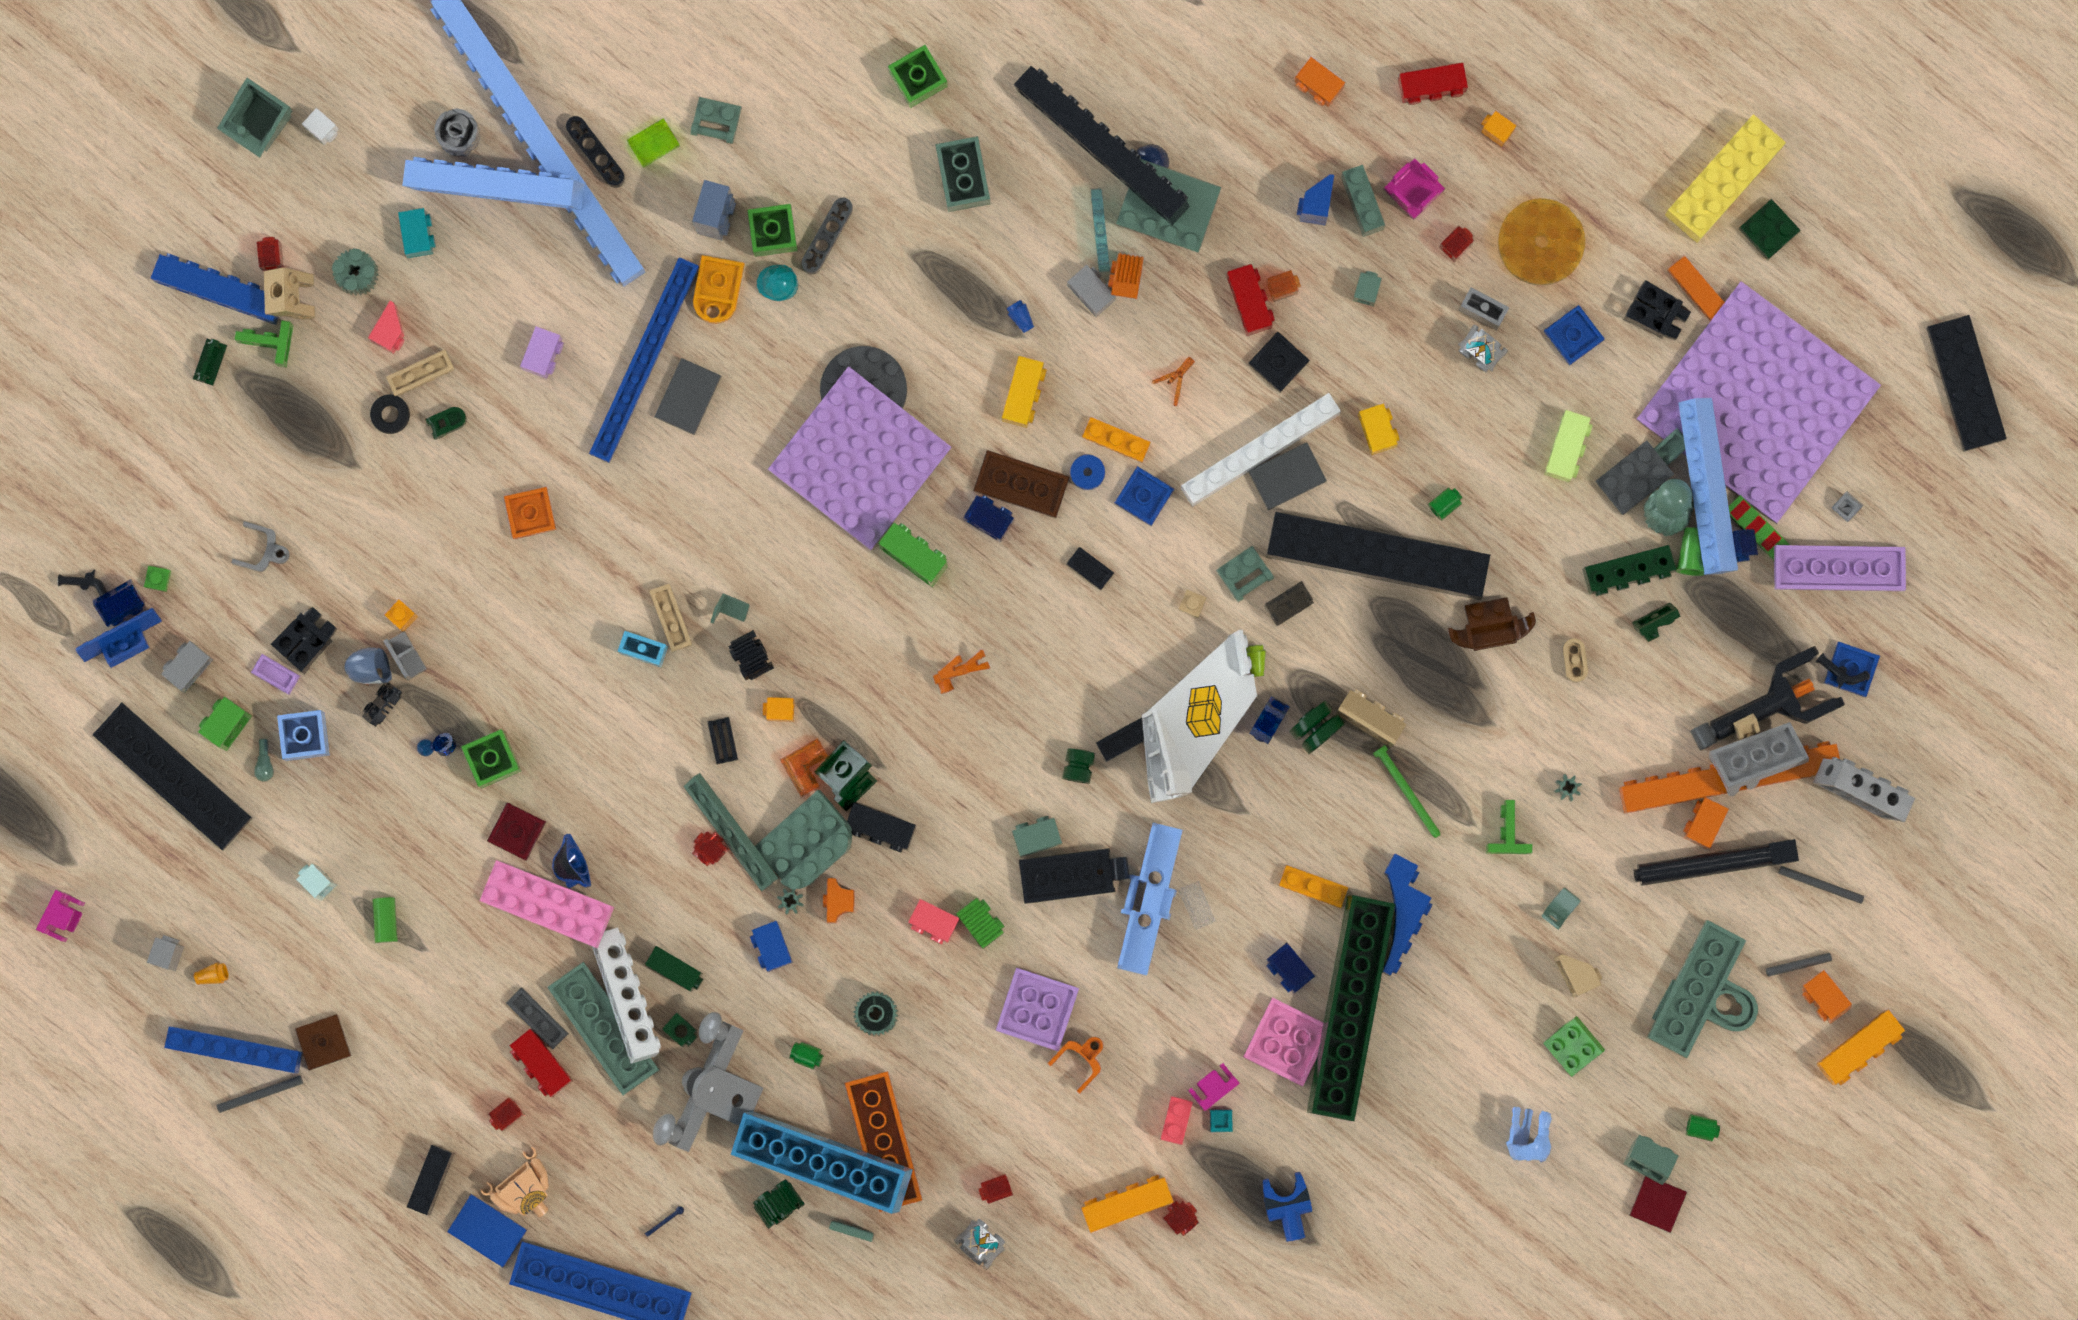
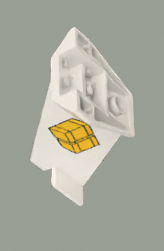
[1142,630,1257,803]

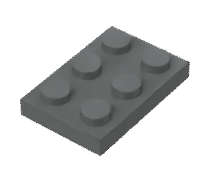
[1595,440,1674,515]

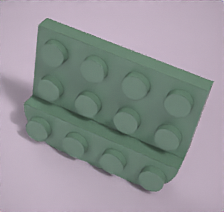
[755,789,852,890]

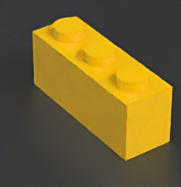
[1002,356,1047,428]

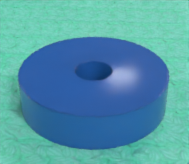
[1070,455,1105,490]

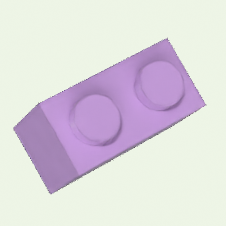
[520,326,564,379]

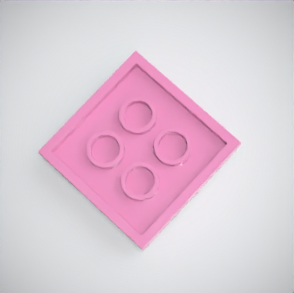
[1243,997,1324,1087]

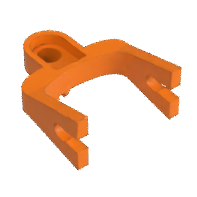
[933,650,990,694]
[1047,1037,1104,1094]

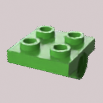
[1543,1016,1605,1077]

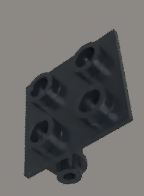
[362,682,402,727]

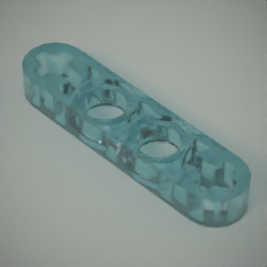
[1091,188,1110,272]

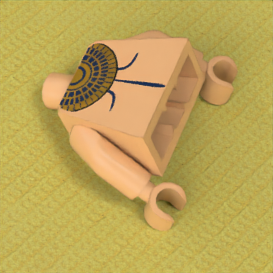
[481,1147,549,1217]

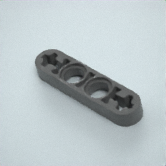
[801,197,853,275]

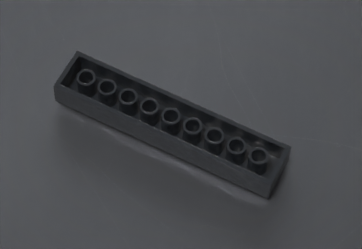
[1266,512,1491,600]

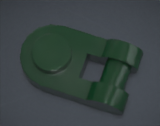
[426,407,467,440]

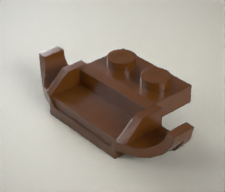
[1448,597,1536,651]

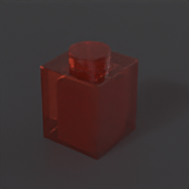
[1439,226,1474,263]
[257,237,284,271]
[488,1097,525,1131]
[978,1174,1013,1204]

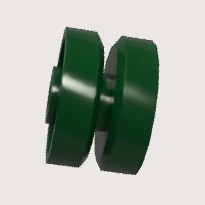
[1289,700,1345,755]

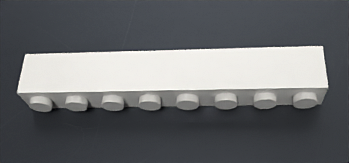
[1181,393,1341,507]

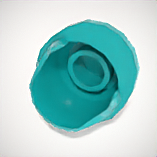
[757,265,798,302]

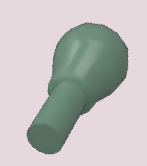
[254,739,274,782]

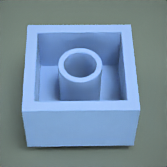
[277,710,330,761]

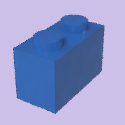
[750,921,793,972]

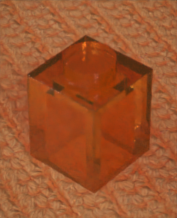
[1266,270,1301,302]

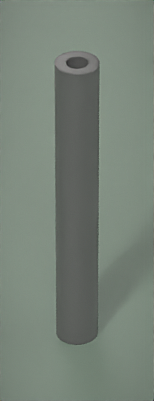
[1766,953,1832,977]

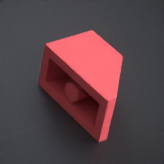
[368,301,405,354]

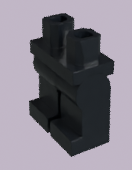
[1623,280,1691,340]
[271,607,337,675]

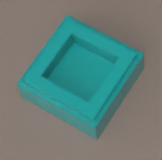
[1210,1110,1233,1132]

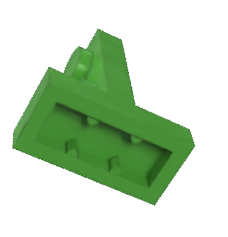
[235,320,294,368]
[1486,800,1532,854]

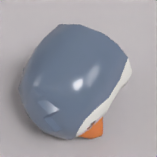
[344,647,392,686]

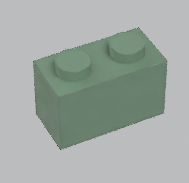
[1012,816,1062,857]
[1623,1135,1679,1185]

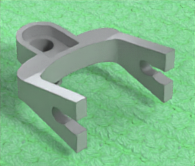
[231,521,290,572]

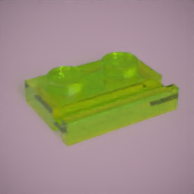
[627,118,680,168]

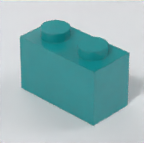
[398,208,436,259]

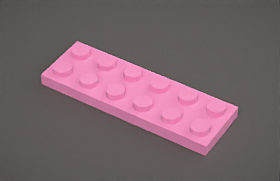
[480,860,614,948]

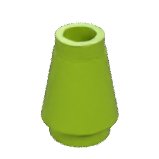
[1246,645,1266,677]

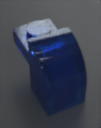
[1249,696,1290,744]

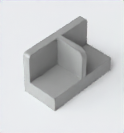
[383,631,427,680]

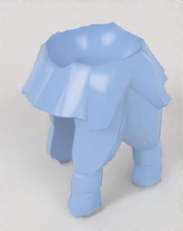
[1506,1107,1552,1162]

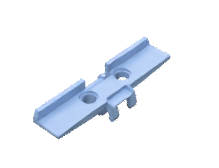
[1117,823,1183,976]

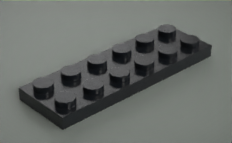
[1926,315,2007,452]

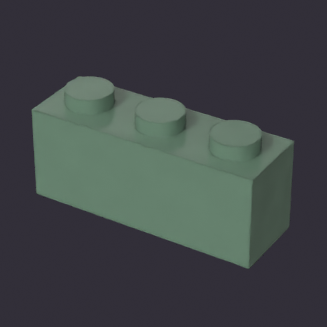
[1341,165,1385,237]

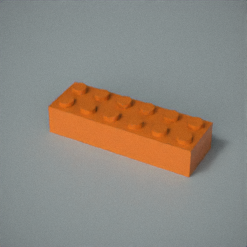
[845,1071,923,1212]

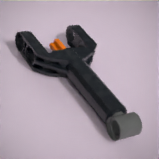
[1690,646,1845,750]

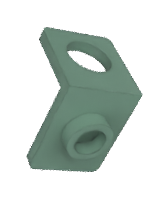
[710,593,750,624]
[1542,888,1581,930]

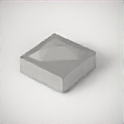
[1832,491,1863,522]

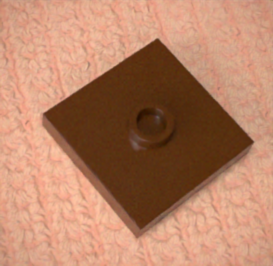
[295,1014,352,1071]

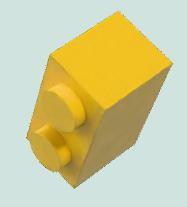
[1358,403,1400,456]

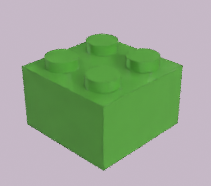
[888,45,948,108]
[747,204,798,257]
[198,697,252,751]
[461,729,521,789]

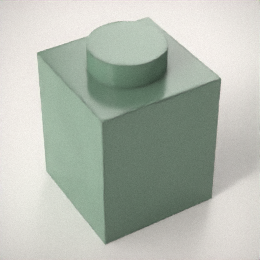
[1353,271,1382,307]

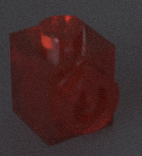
[692,831,729,867]
[1163,1200,1199,1236]

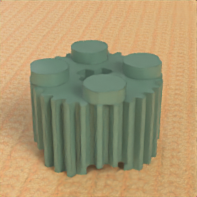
[332,248,379,296]
[853,991,898,1036]

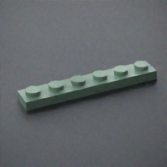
[683,773,778,891]

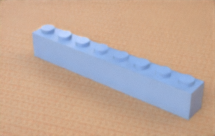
[1678,398,1738,575]

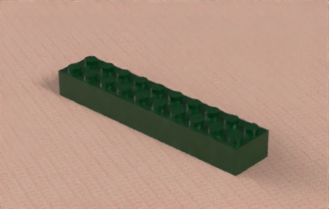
[1307,895,1395,1122]

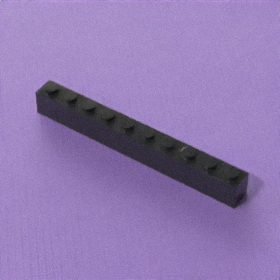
[1014,66,1190,225]

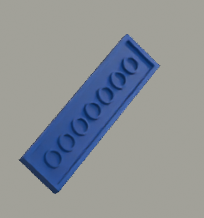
[509,1241,692,1320]

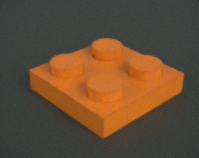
[504,487,556,540]

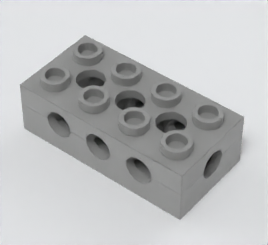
[1813,757,1915,822]

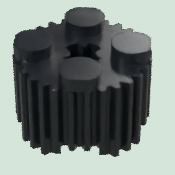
[728,630,774,681]

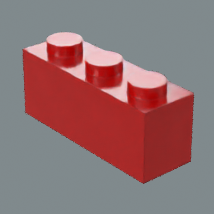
[1398,62,1468,105]
[1226,264,1275,336]
[509,1029,573,1097]

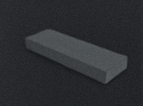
[506,987,569,1050]

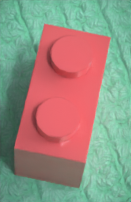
[908,899,960,944]
[1160,1096,1193,1145]

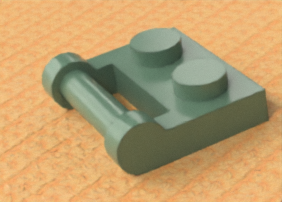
[690,97,742,144]
[1216,546,1274,602]

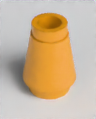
[194,962,229,985]

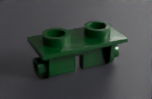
[193,339,228,386]

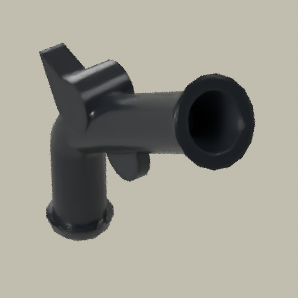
[58,569,110,601]
[1815,653,1870,690]

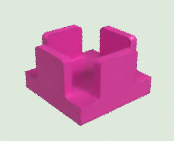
[1383,158,1445,220]
[36,890,85,942]
[1188,1063,1240,1111]

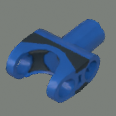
[1263,1172,1312,1242]

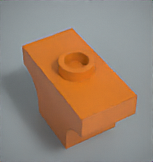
[823,878,855,924]

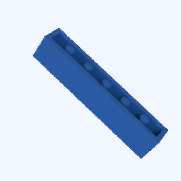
[151,253,279,325]
[164,1026,303,1074]

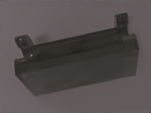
[1264,581,1314,626]

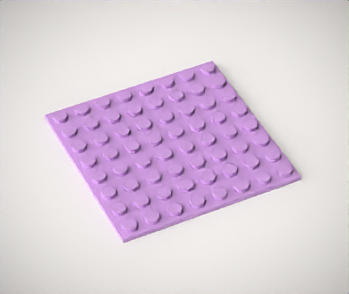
[1637,281,1881,524]

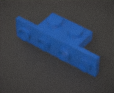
[75,608,162,668]

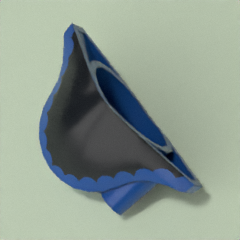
[552,834,591,888]

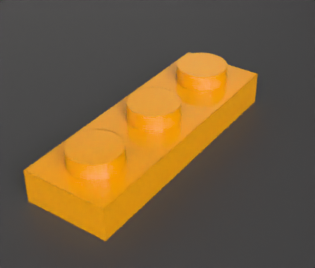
[1082,417,1151,463]
[1279,865,1348,908]

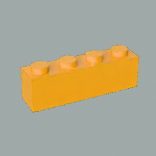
[1816,1010,1905,1086]
[1081,1175,1173,1233]

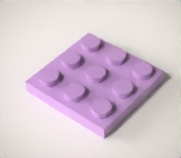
[996,968,1079,1052]

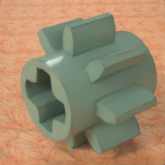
[1554,774,1582,802]
[777,889,804,915]

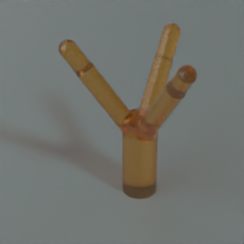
[1152,357,1195,406]

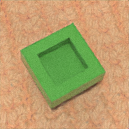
[144,566,171,592]

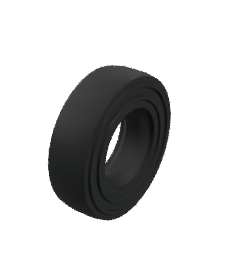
[370,394,410,434]

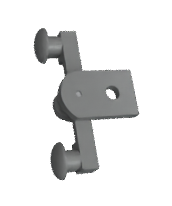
[653,1012,763,1152]

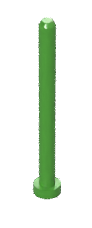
[1373,745,1441,838]

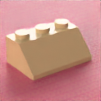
[1336,689,1407,748]

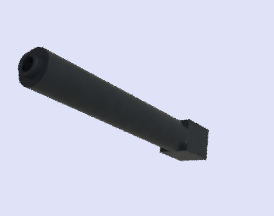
[1634,839,1799,886]

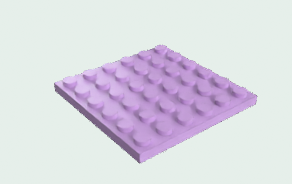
[768,366,952,550]

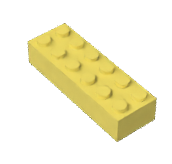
[1665,114,1786,243]

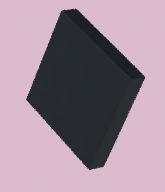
[1248,332,1310,393]

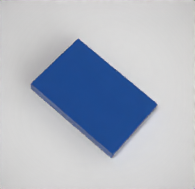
[447,1194,527,1268]

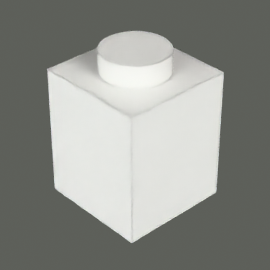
[302,108,339,145]

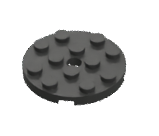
[820,346,907,409]

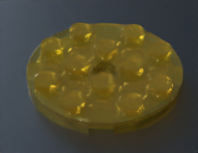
[1498,198,1585,285]

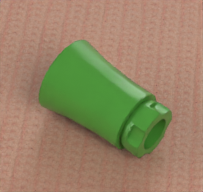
[1676,527,1704,576]

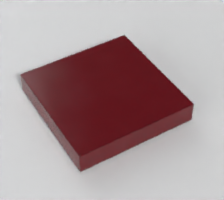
[487,802,546,861]
[1629,1176,1687,1233]

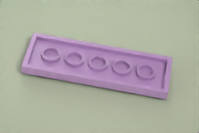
[1774,545,1906,591]

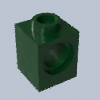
[662,1013,698,1047]

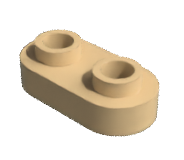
[1562,638,1588,683]

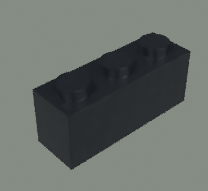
[847,803,917,853]
[407,1145,455,1215]

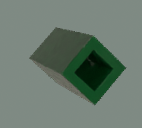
[645,946,704,992]

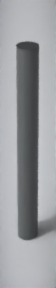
[1778,866,1864,904]
[217,1075,303,1113]

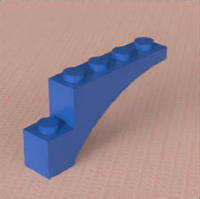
[1382,854,1433,976]

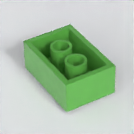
[878,523,948,587]

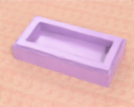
[251,654,301,695]

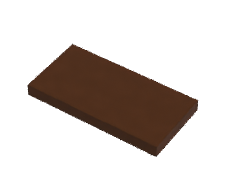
[973,450,1070,518]

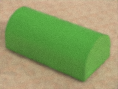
[372,897,398,943]

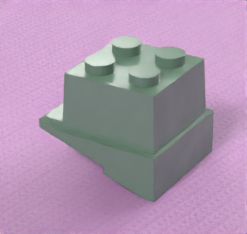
[217,78,293,158]

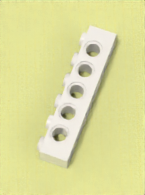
[592,927,661,1064]

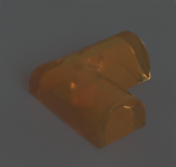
[780,738,828,798]

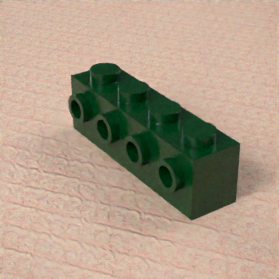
[1582,545,1676,597]

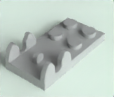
[1709,722,1809,796]

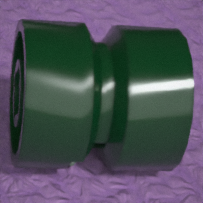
[1062,748,1095,784]

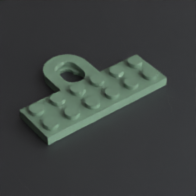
[1647,920,1758,1058]

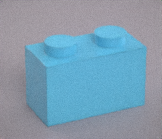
[618,631,668,668]

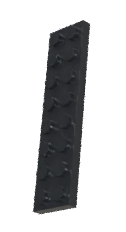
[93,702,252,851]

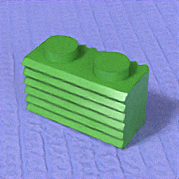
[956,898,1005,949]

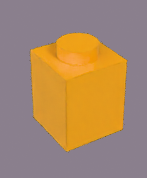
[1481,111,1516,147]
[385,599,419,632]
[763,697,795,722]

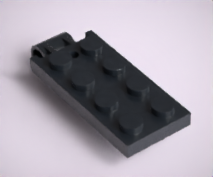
[1019,848,1130,904]

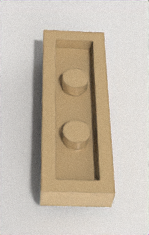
[386,350,455,396]
[649,583,693,653]

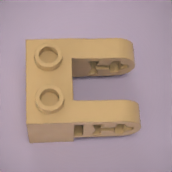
[264,268,315,320]

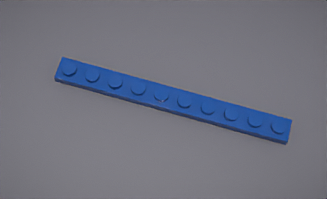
[589,257,699,463]

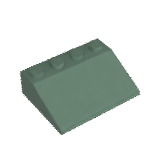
[1116,159,1221,252]

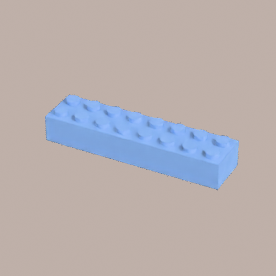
[402,157,585,210]

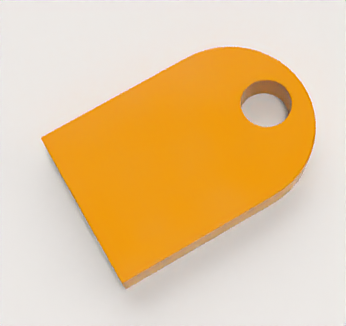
[693,255,745,324]

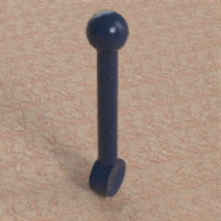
[645,1206,684,1237]

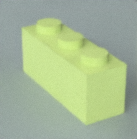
[1544,410,1593,482]

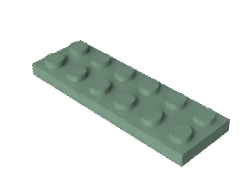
[547,962,659,1096]

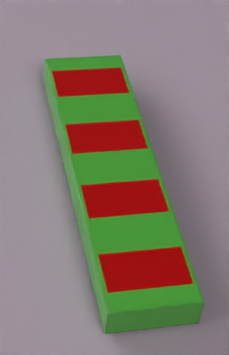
[1728,495,1790,561]

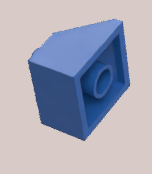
[1296,174,1334,226]

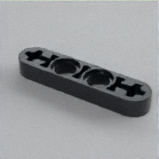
[566,116,625,188]

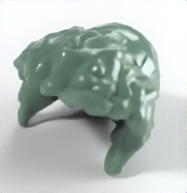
[1644,479,1694,536]

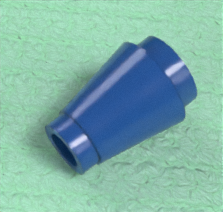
[1006,300,1035,333]

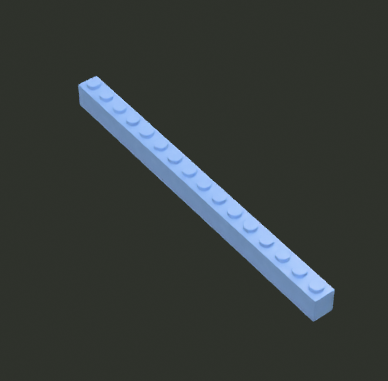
[430,0,646,287]

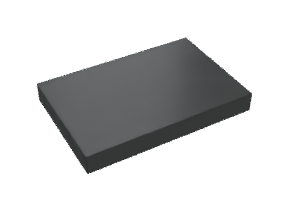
[654,358,722,435]
[1249,442,1327,510]

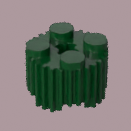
[753,1179,805,1229]

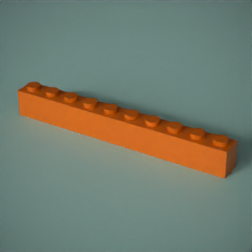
[1619,741,1840,814]

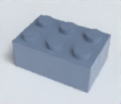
[692,180,736,241]

